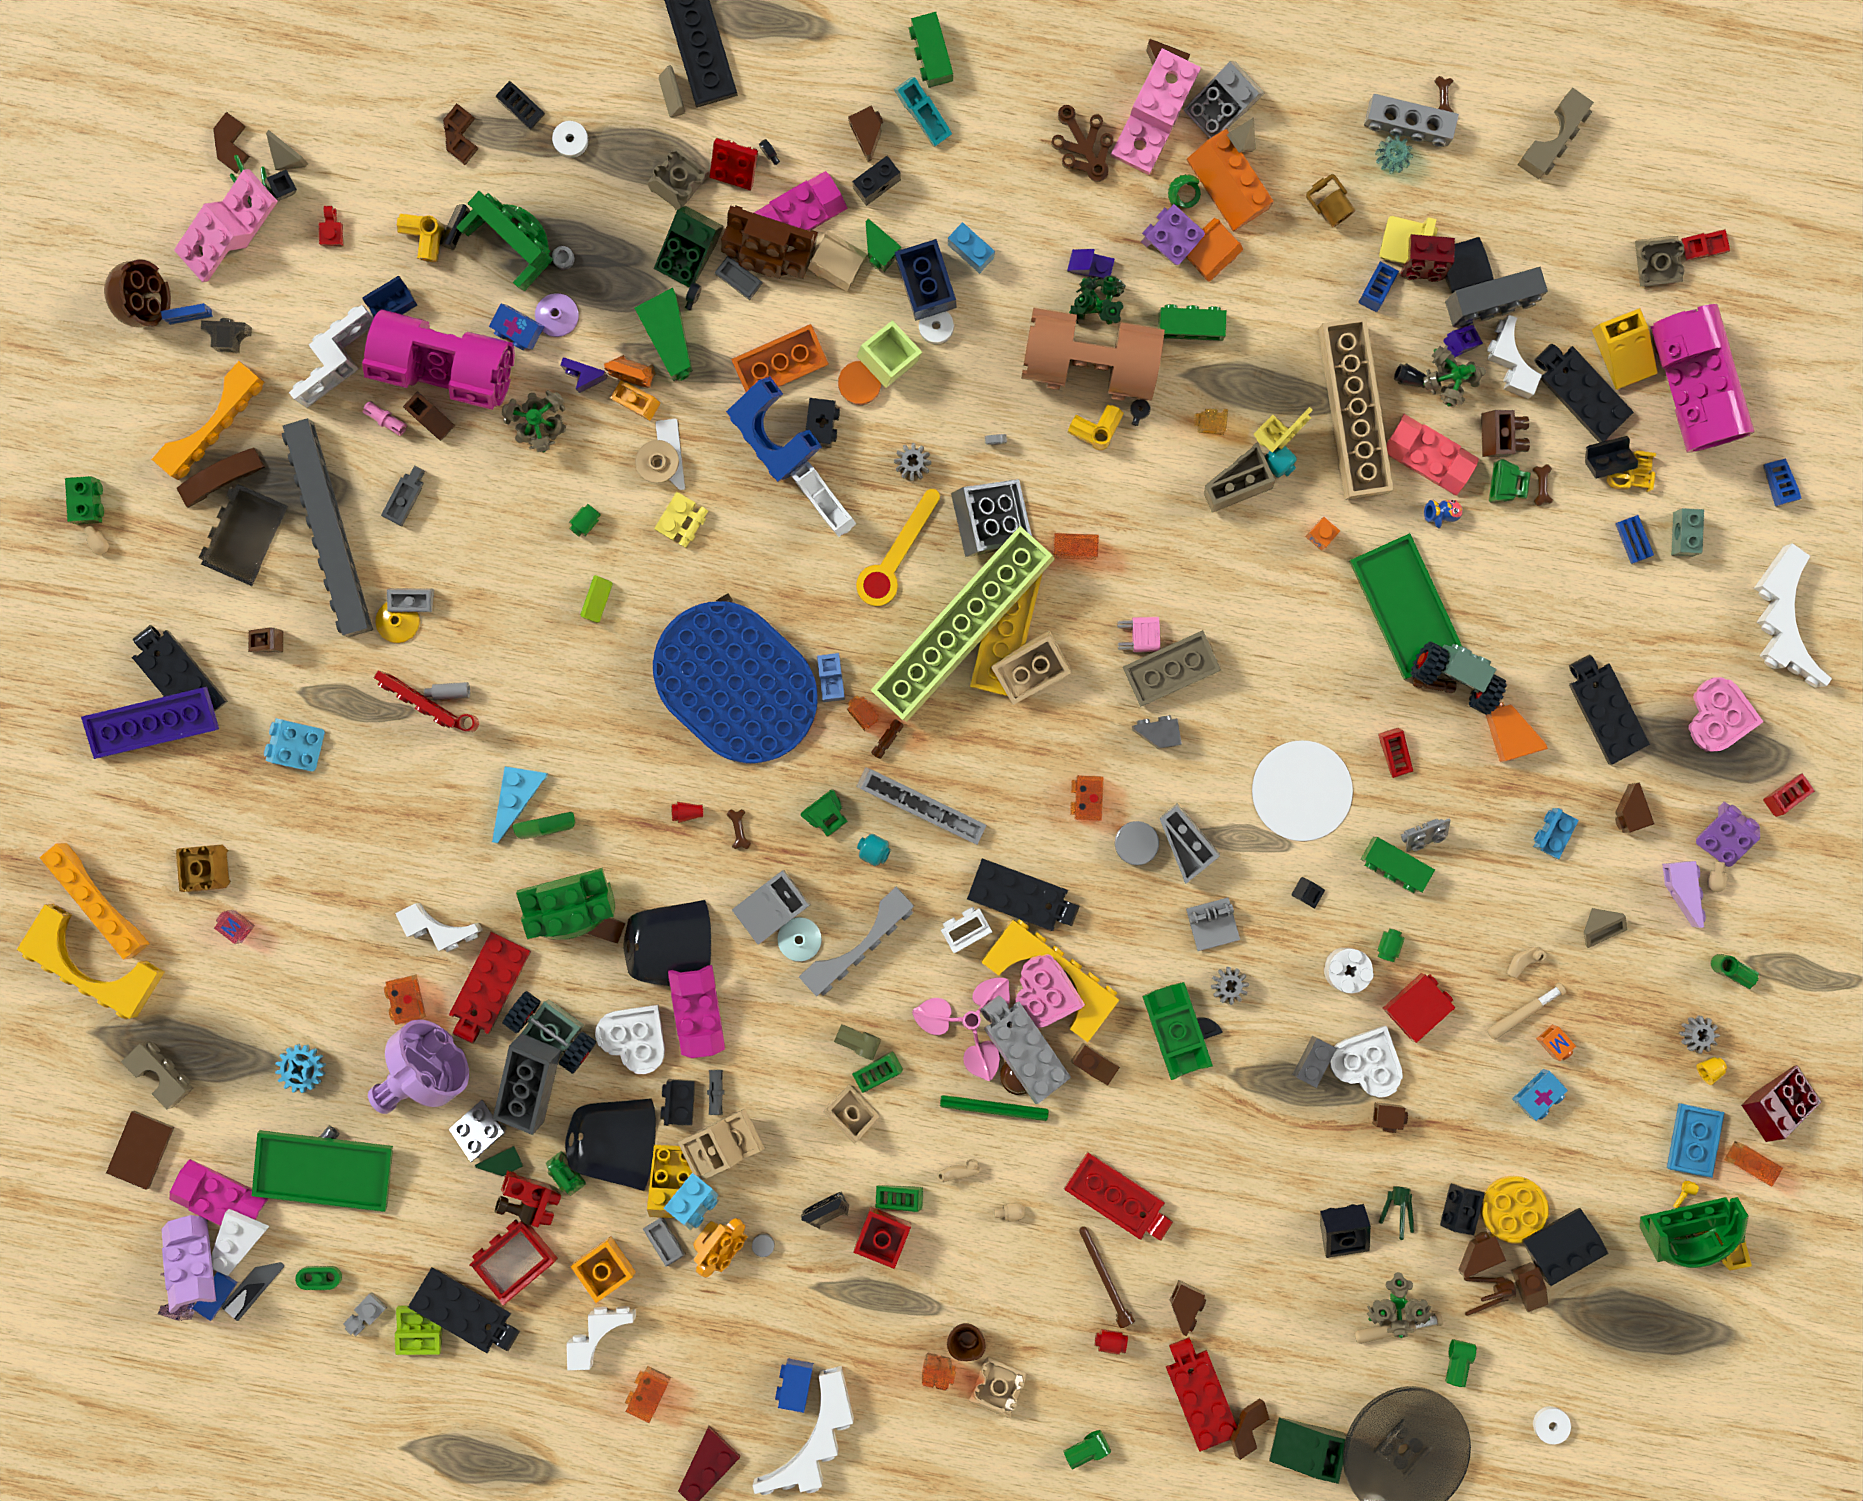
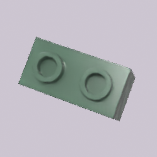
[1671,508,1704,557]

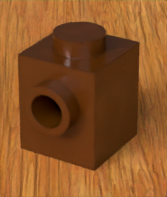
[1372,1102,1408,1133]

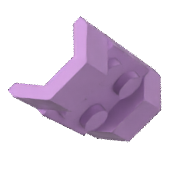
[161,1215,216,1313]

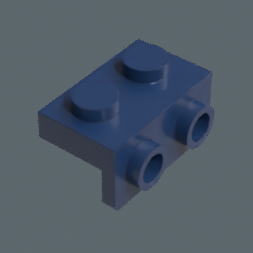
[362,276,418,317]

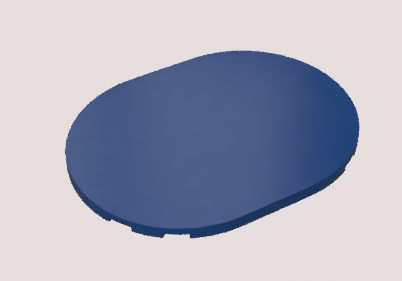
[653,601,818,764]

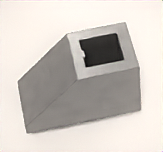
[1132,715,1182,749]

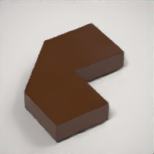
[443,103,478,165]
[213,112,250,174]
[1230,1398,1270,1460]

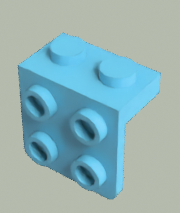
[264,718,325,771]
[664,1173,719,1230]

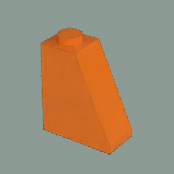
[1486,702,1548,762]

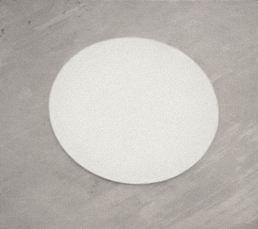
[1252,740,1353,841]

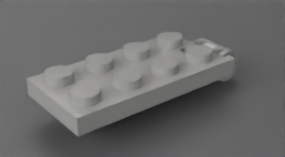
[981,996,1071,1104]

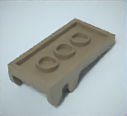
[1123,630,1221,707]

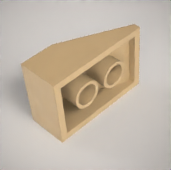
[991,631,1071,705]

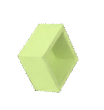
[856,320,922,388]

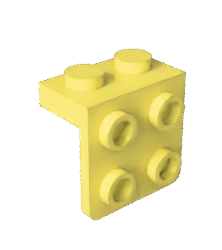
[1379,216,1438,265]
[1253,407,1312,453]

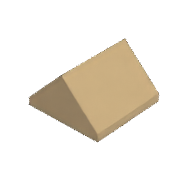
[823,1084,880,1144]

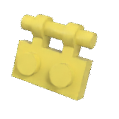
[654,492,708,548]

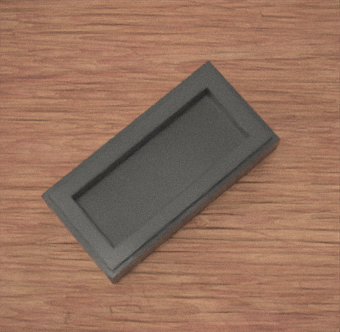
[715,256,763,301]

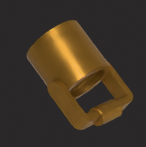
[1306,174,1356,228]

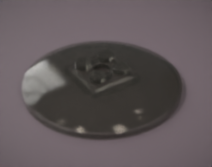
[1343,1386,1471,1501]

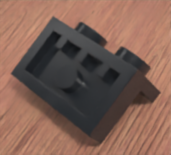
[1585,436,1638,479]
[660,1079,695,1126]
[1440,1183,1485,1236]

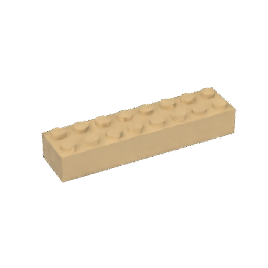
[1318,317,1393,500]

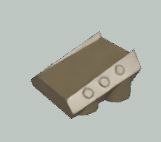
[647,148,709,210]
[1635,236,1684,287]

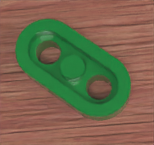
[295,1266,342,1290]

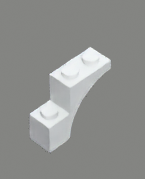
[1487,315,1542,399]
[790,461,856,537]
[395,903,483,952]
[567,1306,636,1370]

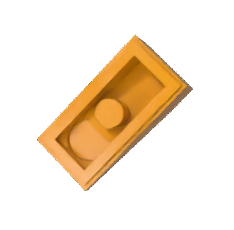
[610,380,660,421]

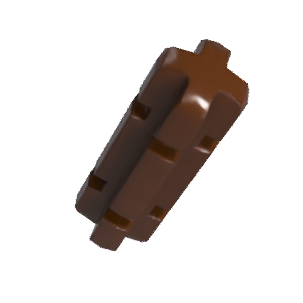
[1412,678,1457,693]
[871,719,904,759]

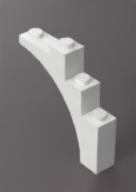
[1754,543,1832,688]
[753,1366,854,1495]

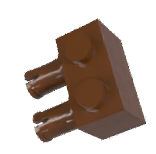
[1481,410,1530,457]

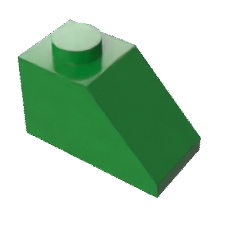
[865,218,902,272]

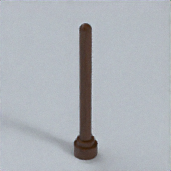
[1079,1226,1135,1328]

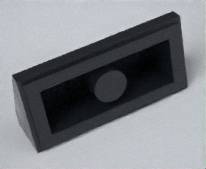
[440,204,470,250]

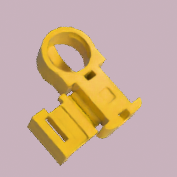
[1607,450,1656,492]

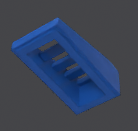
[1359,261,1399,312]
[1763,458,1802,506]

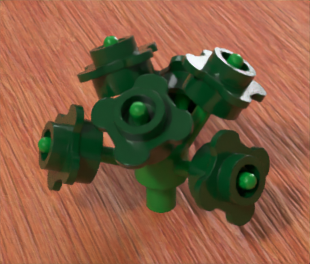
[1069,276,1126,325]

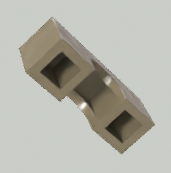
[121,1041,193,1110]

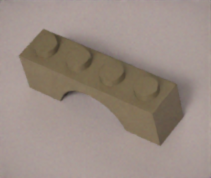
[1517,87,1594,179]

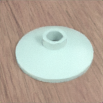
[778,917,822,961]

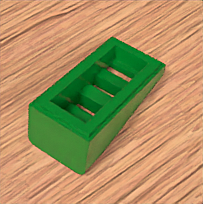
[852,1051,903,1093]
[876,1185,923,1212]

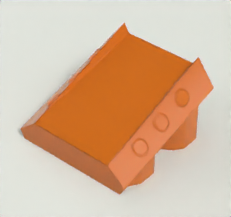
[1186,218,1243,282]
[604,355,656,388]

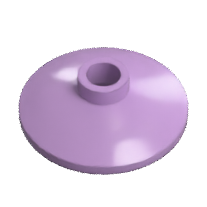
[535,293,579,337]

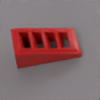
[1378,728,1414,778]
[1763,773,1815,817]

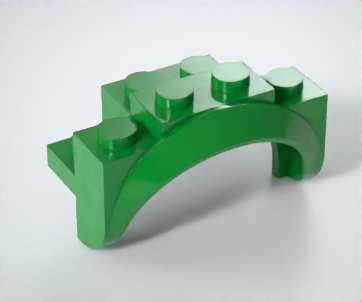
[516,868,615,940]

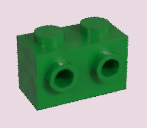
[65,476,104,525]

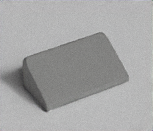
[387,588,434,612]

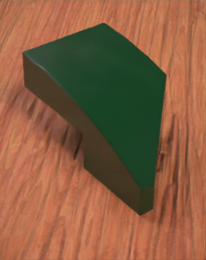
[474,1146,523,1176]

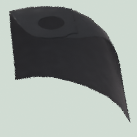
[623,900,711,986]
[565,1098,656,1191]

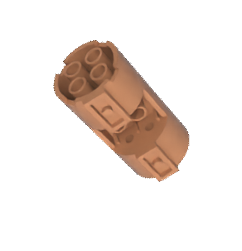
[1021,308,1165,401]

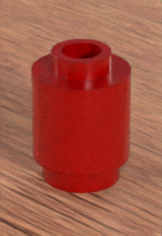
[1094,1329,1128,1355]

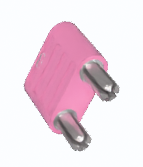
[1117,617,1160,652]

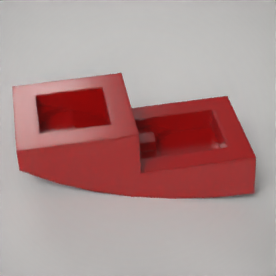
[1681,229,1730,260]

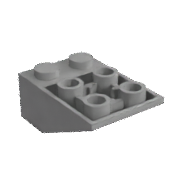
[1184,61,1265,139]
[732,870,811,945]

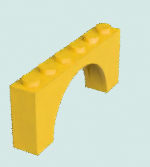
[17,903,165,1019]
[981,919,1119,1043]

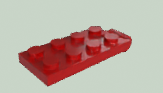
[373,670,479,732]
[449,932,531,1044]
[1063,1151,1173,1241]
[1165,1337,1237,1452]

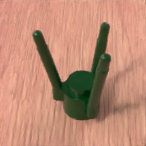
[1379,1186,1414,1240]

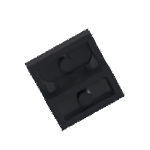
[1445,237,1494,293]

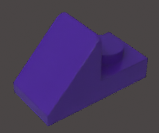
[1067,249,1115,280]
[1443,324,1483,358]
[560,357,608,393]

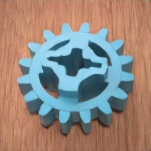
[275,1044,326,1093]

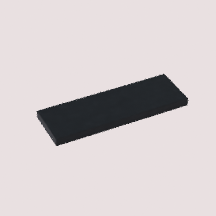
[664,0,738,108]

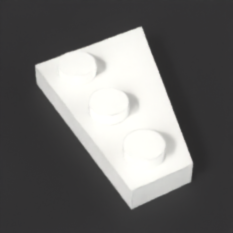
[211,1209,269,1276]

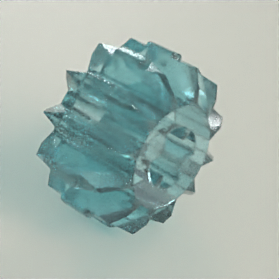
[1375,135,1413,174]

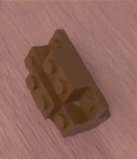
[721,205,818,279]

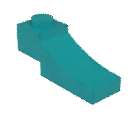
[894,77,952,146]

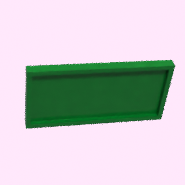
[1349,533,1463,680]
[251,1130,393,1212]

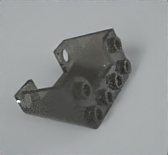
[198,484,288,586]

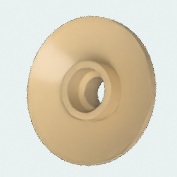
[635,440,679,483]

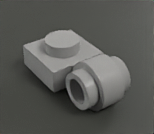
[343,1292,387,1337]

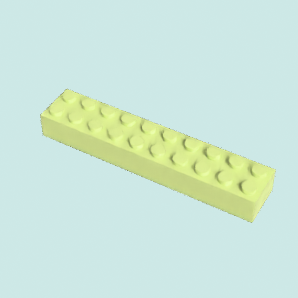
[871,526,1055,722]

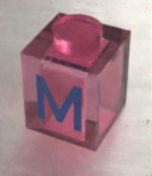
[214,910,255,944]

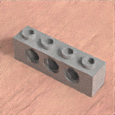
[1364,94,1459,147]

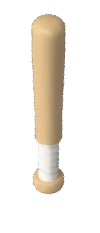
[1487,983,1566,1040]
[1354,1312,1443,1344]

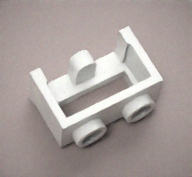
[941,907,992,953]

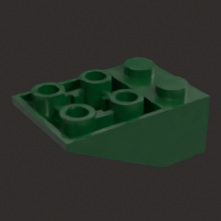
[653,206,724,288]
[1269,1417,1349,1484]

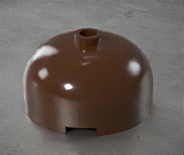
[104,259,171,328]

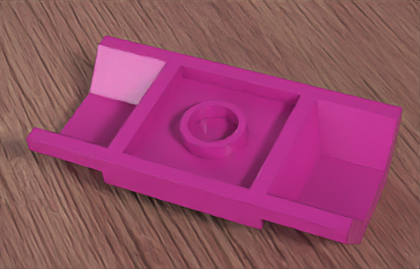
[754,171,848,231]
[668,965,725,1058]
[169,1159,269,1226]

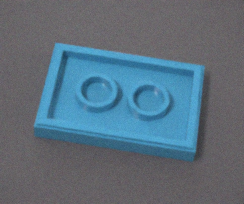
[1667,1103,1725,1178]

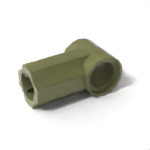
[834,1024,881,1060]

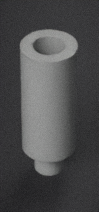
[424,682,470,700]

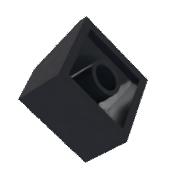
[1320,1204,1371,1258]

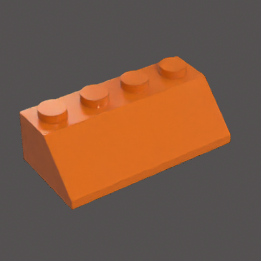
[1186,129,1274,232]

